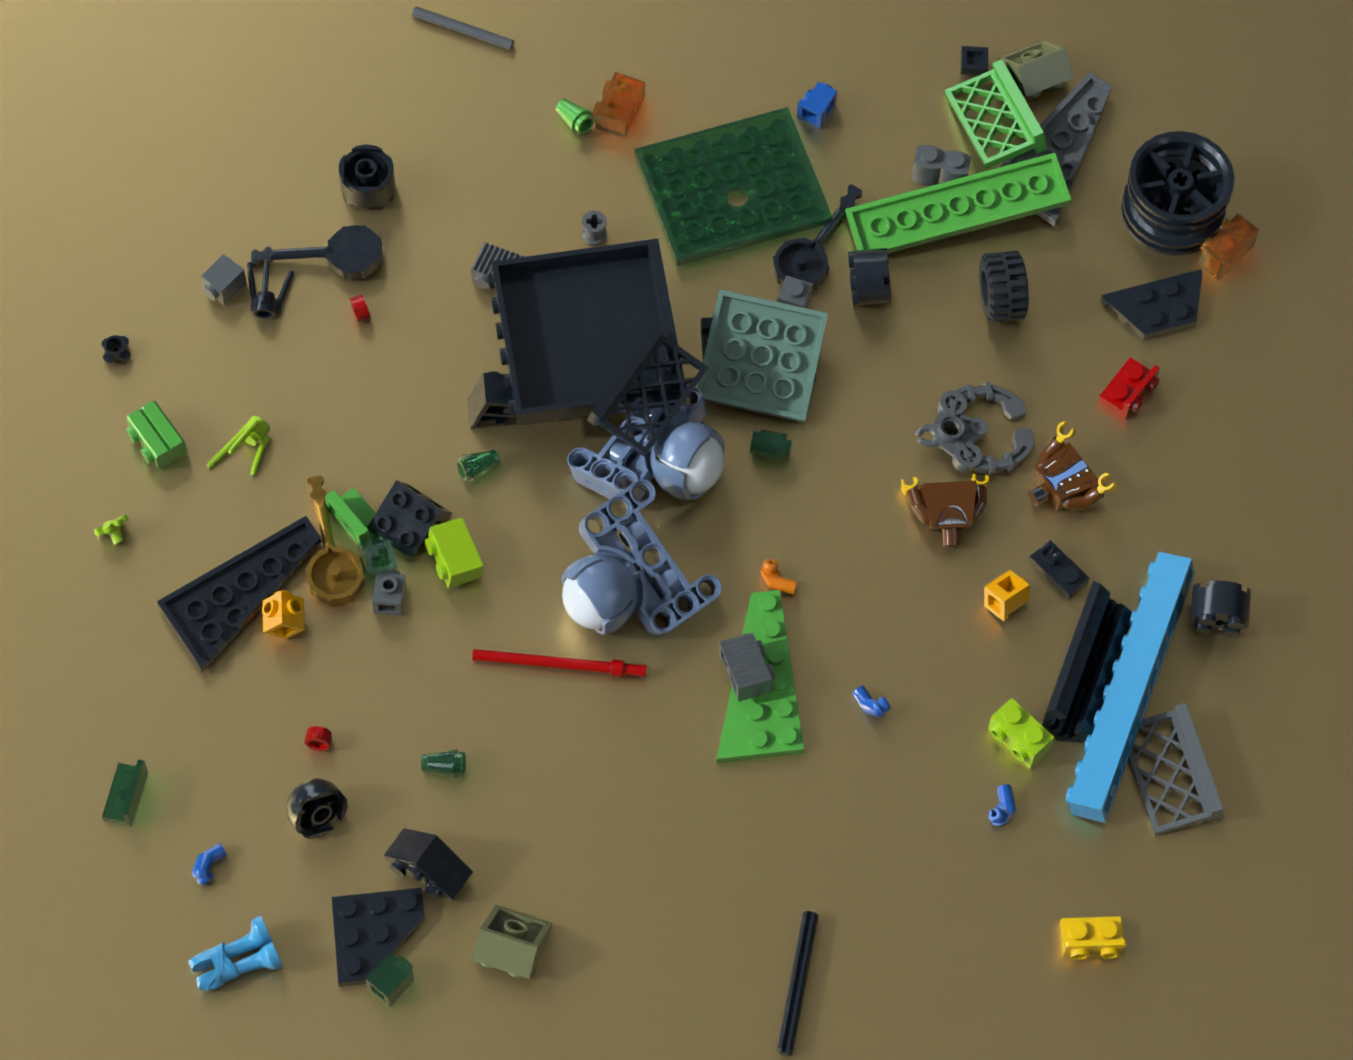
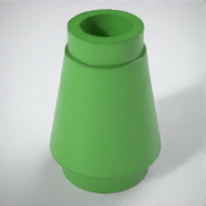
[555,99,594,135]

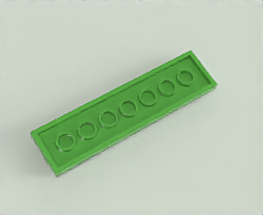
[845,153,1071,254]

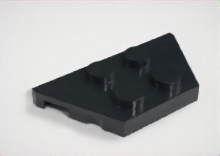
[1100,269,1203,340]

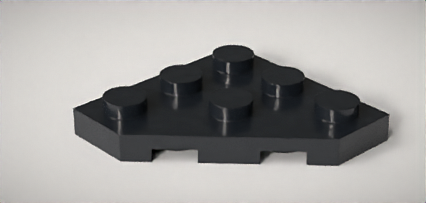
[332,888,425,987]

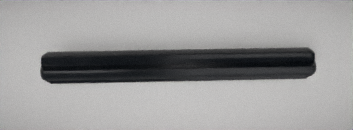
[777,911,818,1056]

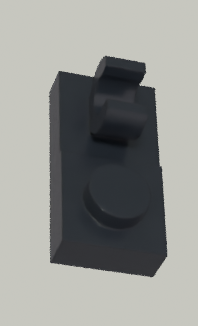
[1029,540,1090,600]

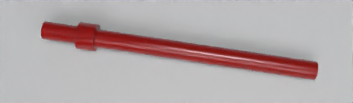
[472,649,647,678]

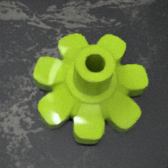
[93,514,129,544]

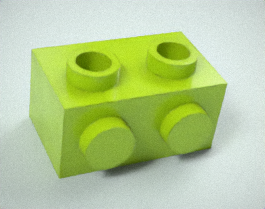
[425,517,484,589]
[988,698,1054,769]

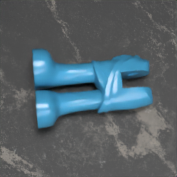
[188,915,283,991]

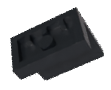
[367,480,452,558]

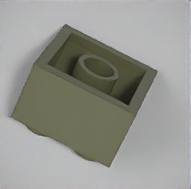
[997,40,1073,98]
[472,905,552,979]

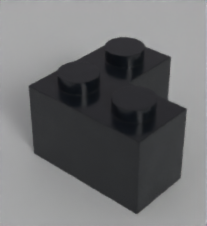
[383,828,473,900]

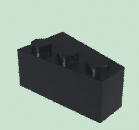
[467,371,559,429]

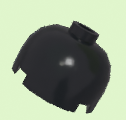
[286,778,348,839]

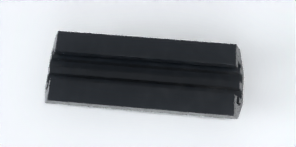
[1042,581,1132,743]

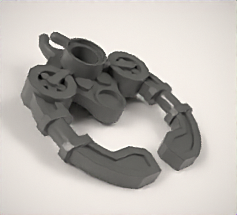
[916,382,1035,475]

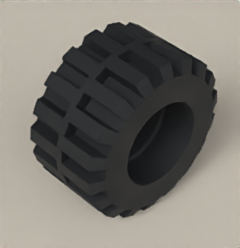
[979,250,1029,323]

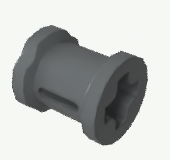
[582,211,607,246]

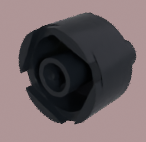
[339,144,395,208]
[848,248,891,306]
[1190,580,1251,637]

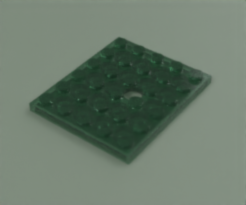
[634,107,833,266]

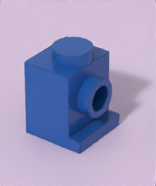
[797,82,837,129]

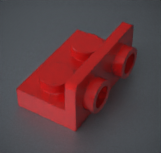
[1098,357,1160,419]

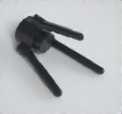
[247,260,294,319]

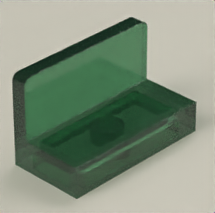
[102,759,148,827]

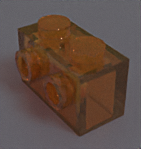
[592,72,645,139]
[1198,213,1259,281]

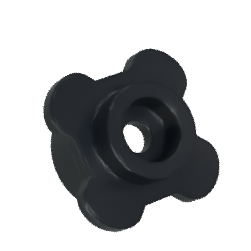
[101,335,131,363]

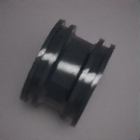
[1121,131,1235,256]

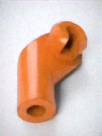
[761,559,797,595]

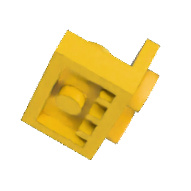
[1060,916,1127,960]

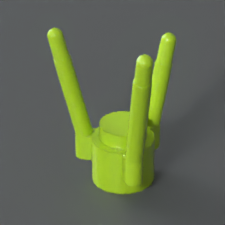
[207,416,271,476]

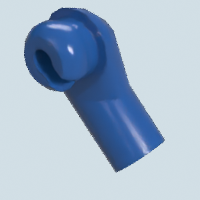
[852,685,891,718]
[988,784,1016,826]
[192,843,227,885]

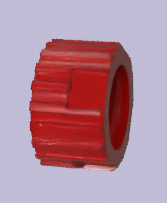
[349,294,371,322]
[304,726,332,751]

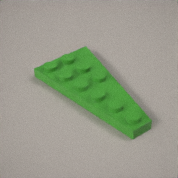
[716,590,804,763]

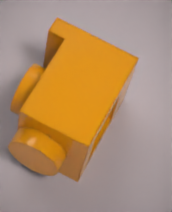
[984,570,1030,622]

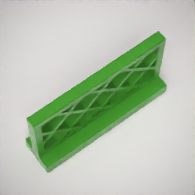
[944,59,1047,169]

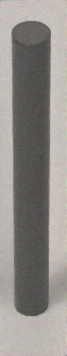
[412,6,514,50]

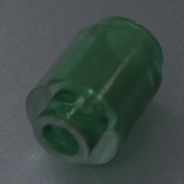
[750,429,792,462]

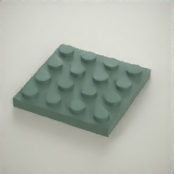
[697,289,828,423]

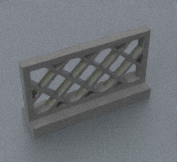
[1129,703,1224,836]

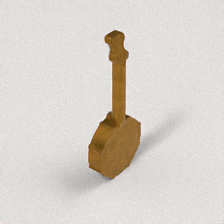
[305,475,365,605]

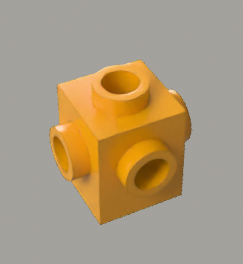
[262,591,305,639]

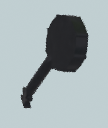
[772,184,862,290]
[251,225,383,279]

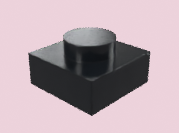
[960,46,988,75]

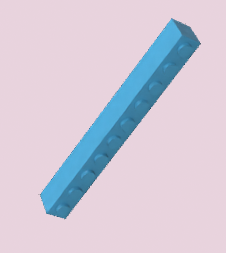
[1066,552,1195,823]

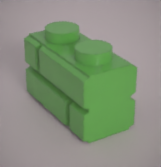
[126,401,187,470]

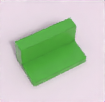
[325,488,378,549]

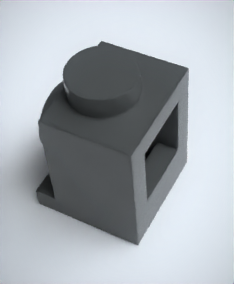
[372,569,406,616]

